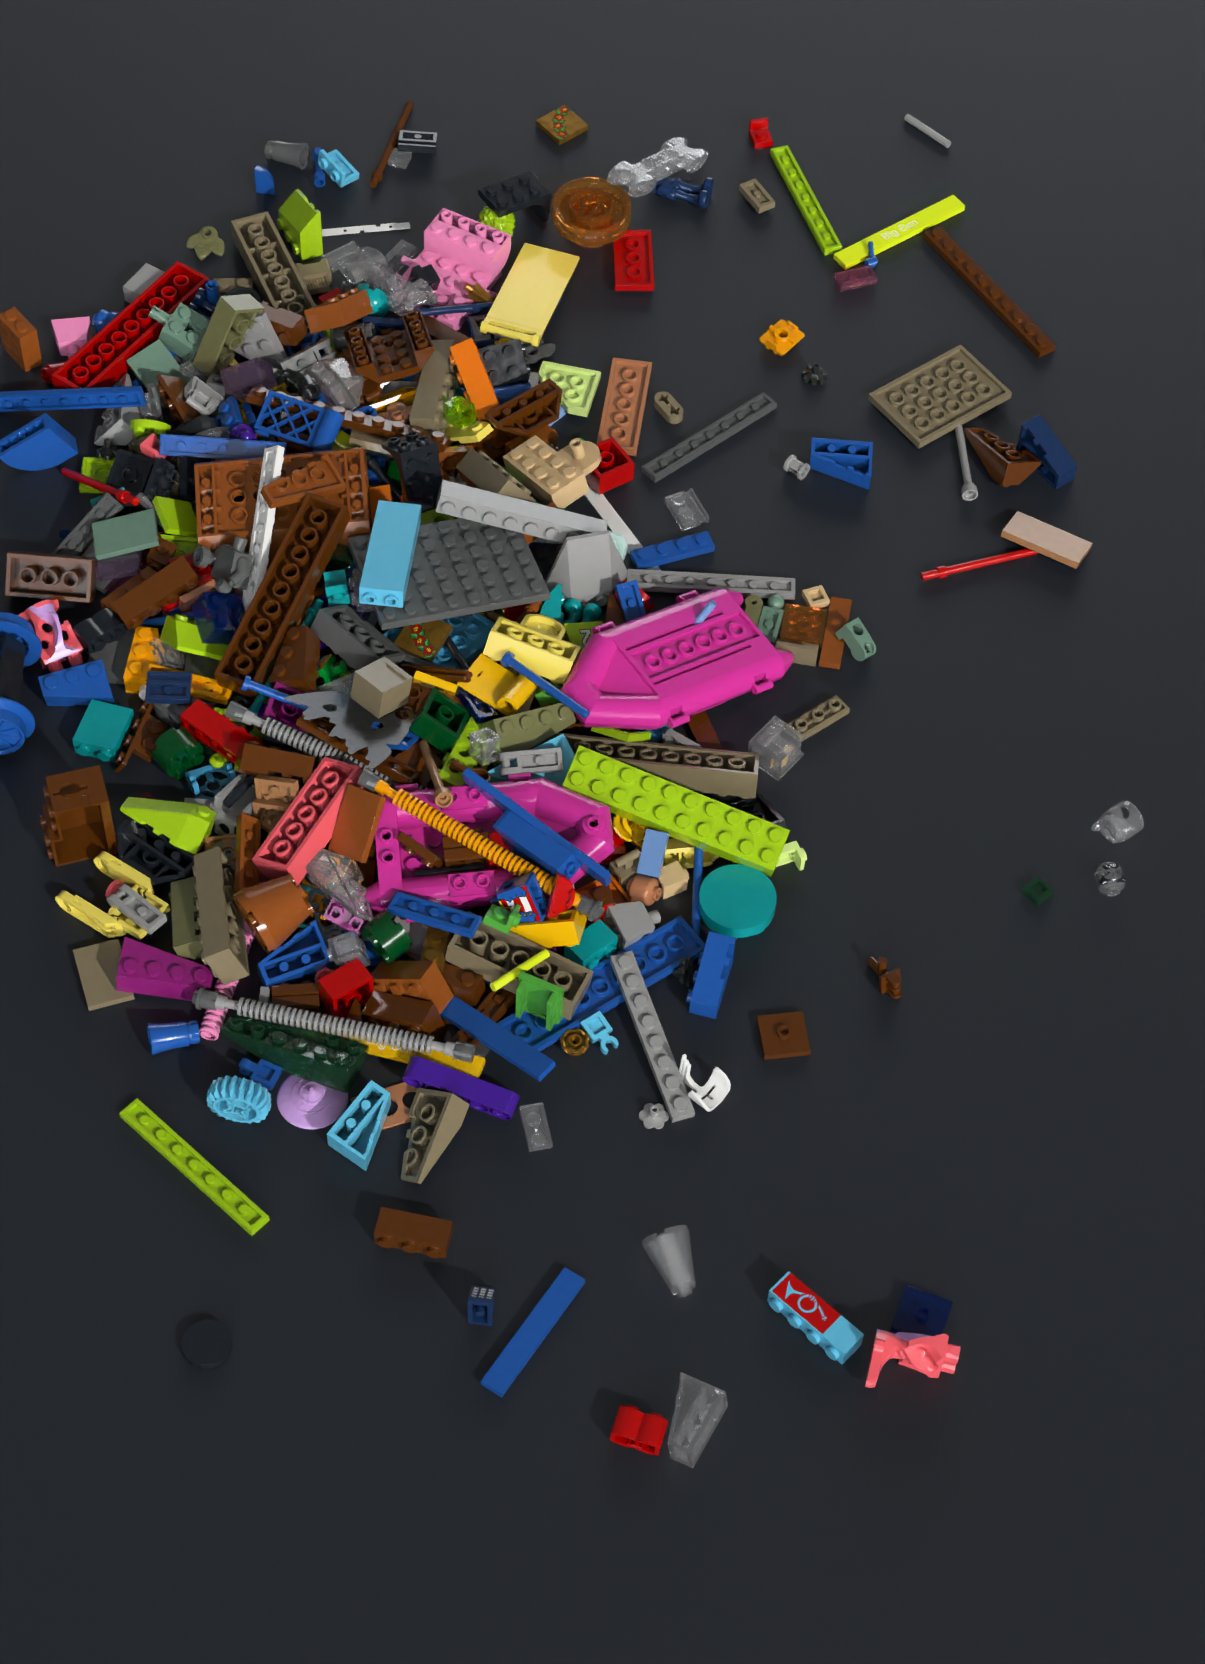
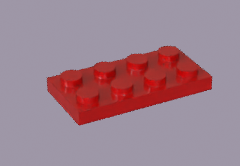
[612,230,654,291]

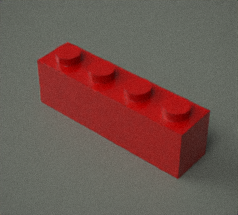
[180,699,264,765]

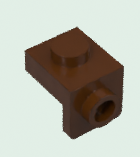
[146,536,178,572]

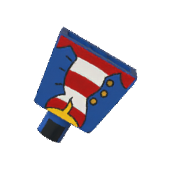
[490,872,548,922]

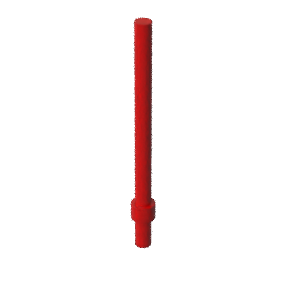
[61,467,139,506]
[920,548,1038,581]

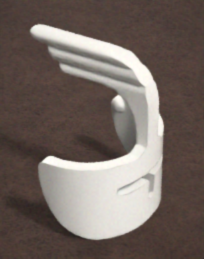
[679,1054,731,1112]

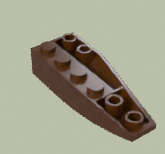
[157,374,216,462]

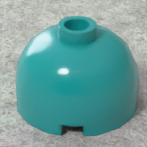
[356,283,392,321]

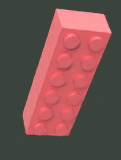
[252,757,365,886]

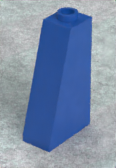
[493,809,581,880]

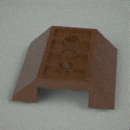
[343,310,435,384]

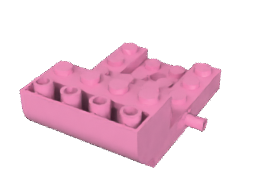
[387,208,511,332]

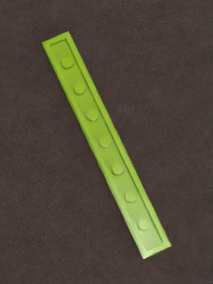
[770,145,843,256]
[119,1098,270,1236]

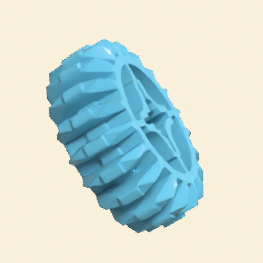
[206,1075,272,1124]

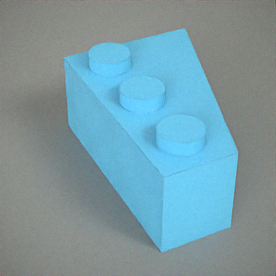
[327,1080,391,1171]

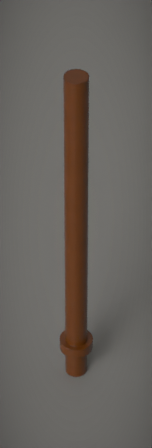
[369,101,414,188]

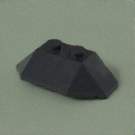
[117,816,194,885]

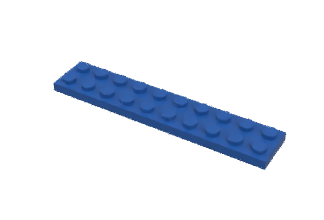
[497,915,705,1051]

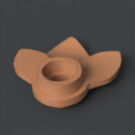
[378,402,412,425]

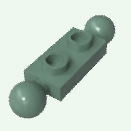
[758,594,784,647]

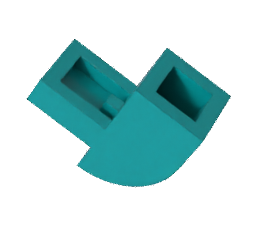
[323,569,350,607]

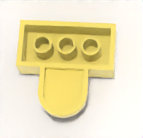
[483,614,581,684]

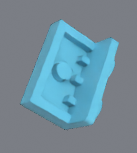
[318,149,359,188]

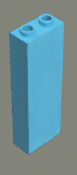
[359,500,421,608]

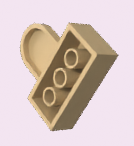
[503,435,601,509]

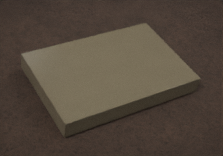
[73,939,135,1011]

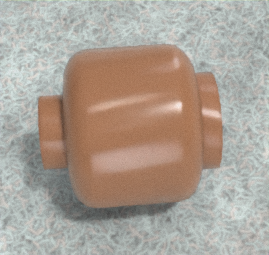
[626,874,662,906]

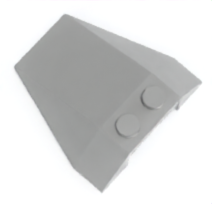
[545,530,627,610]

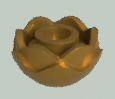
[560,1028,590,1056]

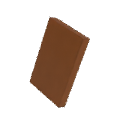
[328,784,386,863]

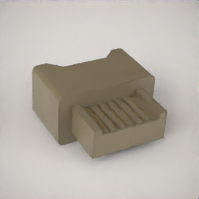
[295,258,332,295]

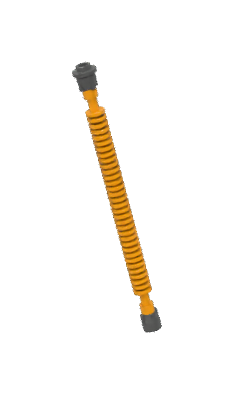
[358,768,604,922]

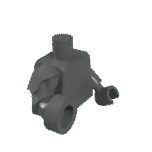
[192,536,253,593]

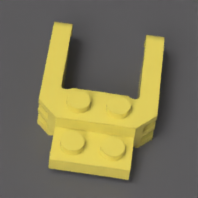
[55,851,171,941]

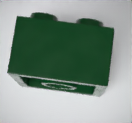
[409,687,471,754]

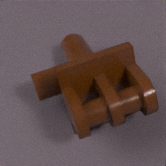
[867,957,902,999]

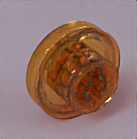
[552,177,632,248]

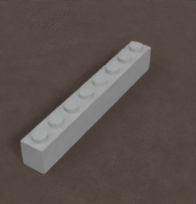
[435,480,607,543]

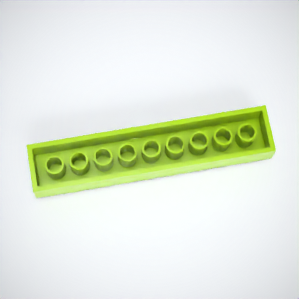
[562,745,790,877]

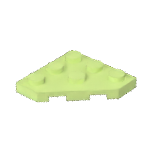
[539,361,601,417]

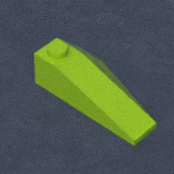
[120,797,217,855]

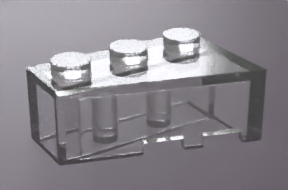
[667,1372,728,1468]

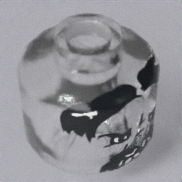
[1094,862,1126,897]

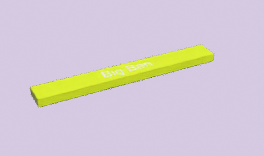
[833,195,965,270]

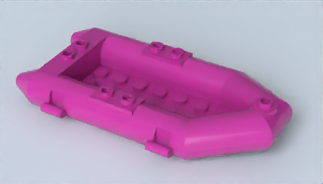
[560,588,794,730]
[357,772,615,923]

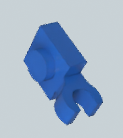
[238,1058,282,1091]

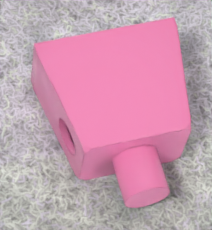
[51,316,92,359]

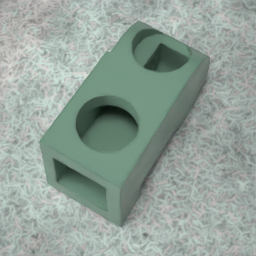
[835,617,876,661]

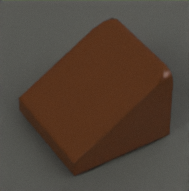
[346,999,366,1025]

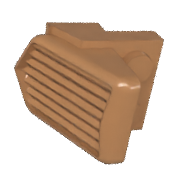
[252,774,303,833]

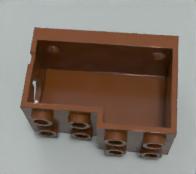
[39,765,118,867]

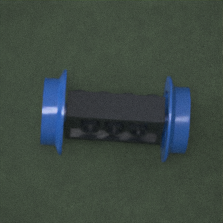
[0,612,42,755]

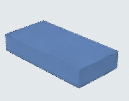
[636,829,670,878]

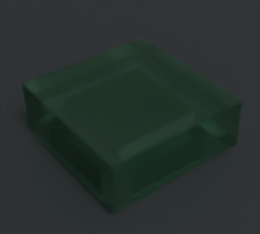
[1021,876,1054,906]

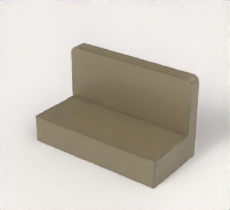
[775,638,819,666]

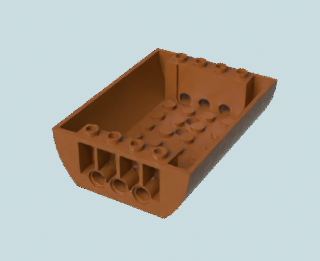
[194,447,372,581]

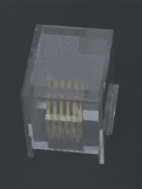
[748,716,806,781]

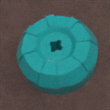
[698,864,777,939]

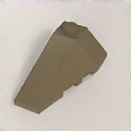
[401,1087,470,1184]

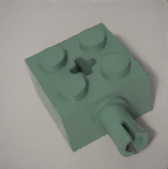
[148,302,210,364]

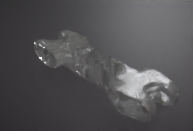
[607,137,709,198]
[337,246,438,316]

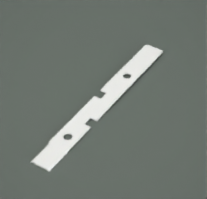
[322,222,410,236]

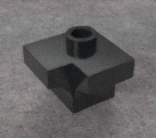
[408,264,441,306]

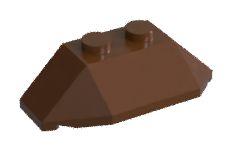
[484,378,562,437]

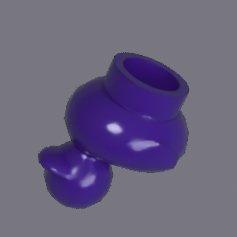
[230,423,257,440]

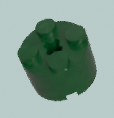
[151,726,205,780]
[359,909,413,964]

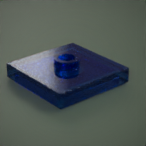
[890,1285,953,1336]

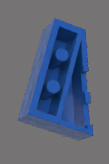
[38,659,116,706]
[257,920,332,991]
[686,931,736,1019]

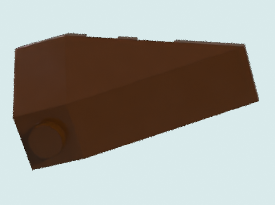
[963,427,1041,487]

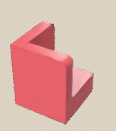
[140,433,172,462]

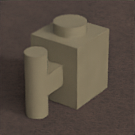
[609,848,641,889]

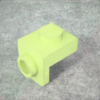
[776,841,807,871]

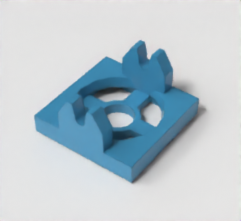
[185,763,236,801]

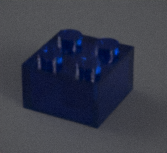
[191,592,246,644]

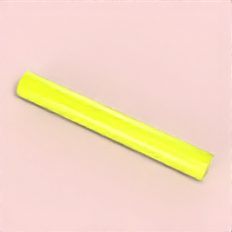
[490,949,550,992]

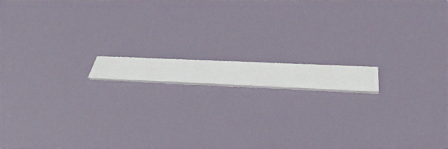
[584,480,661,571]

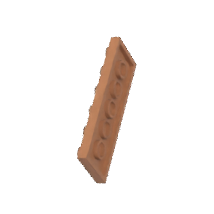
[597,357,652,456]

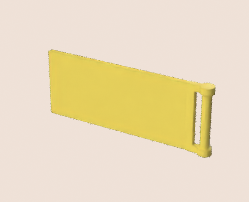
[480,243,580,347]

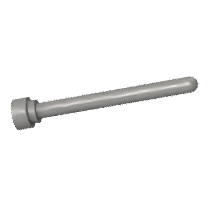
[955,424,978,501]

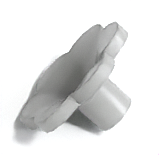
[639,1103,669,1129]

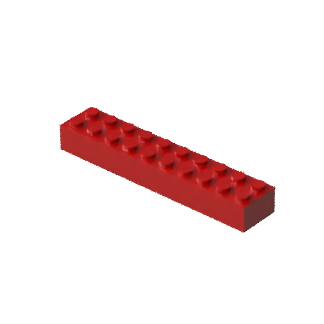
[52,261,209,410]

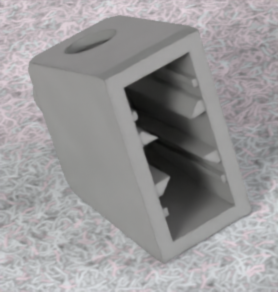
[603,901,661,951]

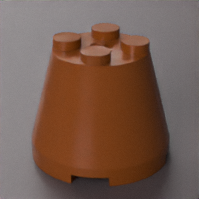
[232,873,314,954]

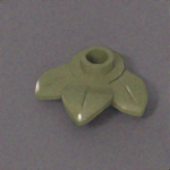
[186,226,225,260]

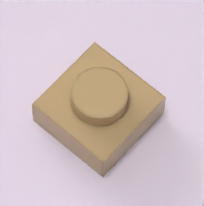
[802,585,830,611]

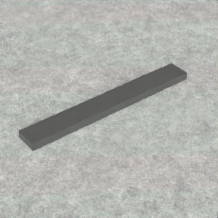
[642,392,777,483]

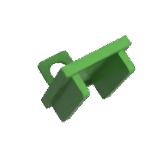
[515,971,564,1031]

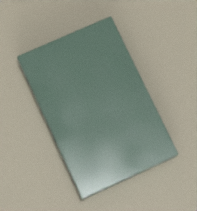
[126,339,190,410]
[92,509,160,560]

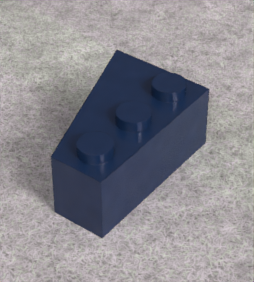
[1016,414,1077,489]

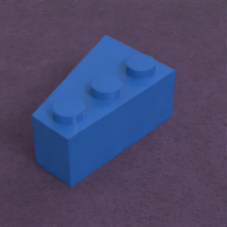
[809,437,873,490]

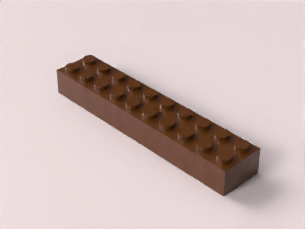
[214,492,351,699]

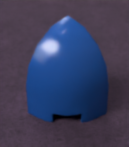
[254,165,275,195]

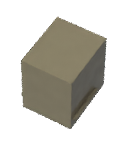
[350,656,413,719]

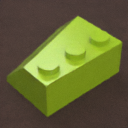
[277,189,323,261]

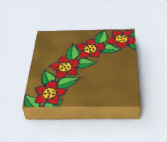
[536,105,588,145]
[394,620,453,663]

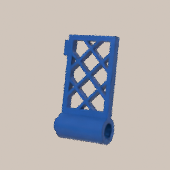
[254,390,345,452]

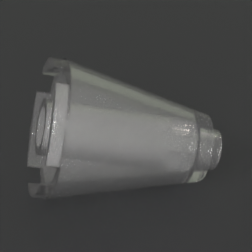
[642,1225,696,1297]

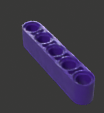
[402,1056,520,1120]

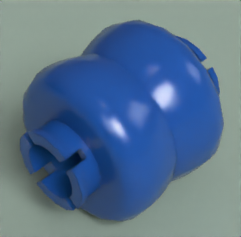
[92,309,119,333]

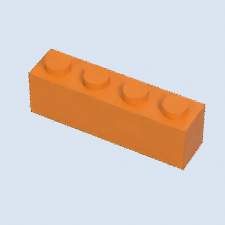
[449,338,500,423]

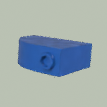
[0,413,78,471]

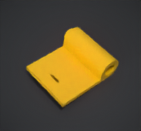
[457,653,537,716]

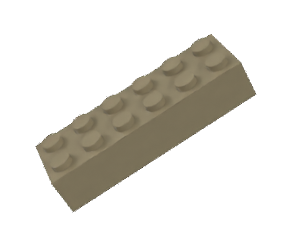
[409,339,459,434]
[192,846,249,985]
[445,911,594,1021]

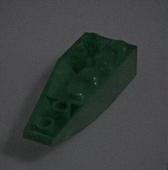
[220,1016,369,1093]

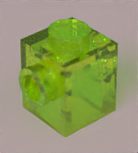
[444,396,477,429]

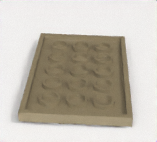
[868,344,1012,448]

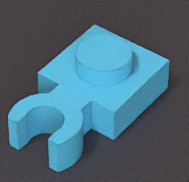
[580,1011,619,1055]

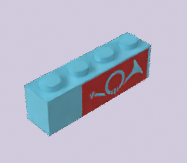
[767,1271,864,1364]

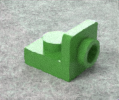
[483,904,522,934]

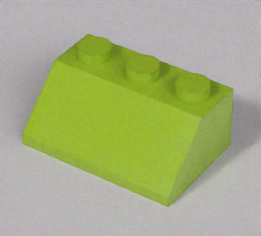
[160,614,233,660]

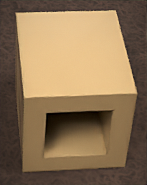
[653,861,690,900]

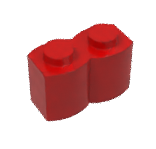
[610,1405,668,1455]

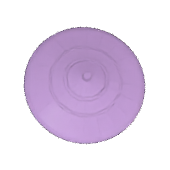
[277,1067,348,1129]

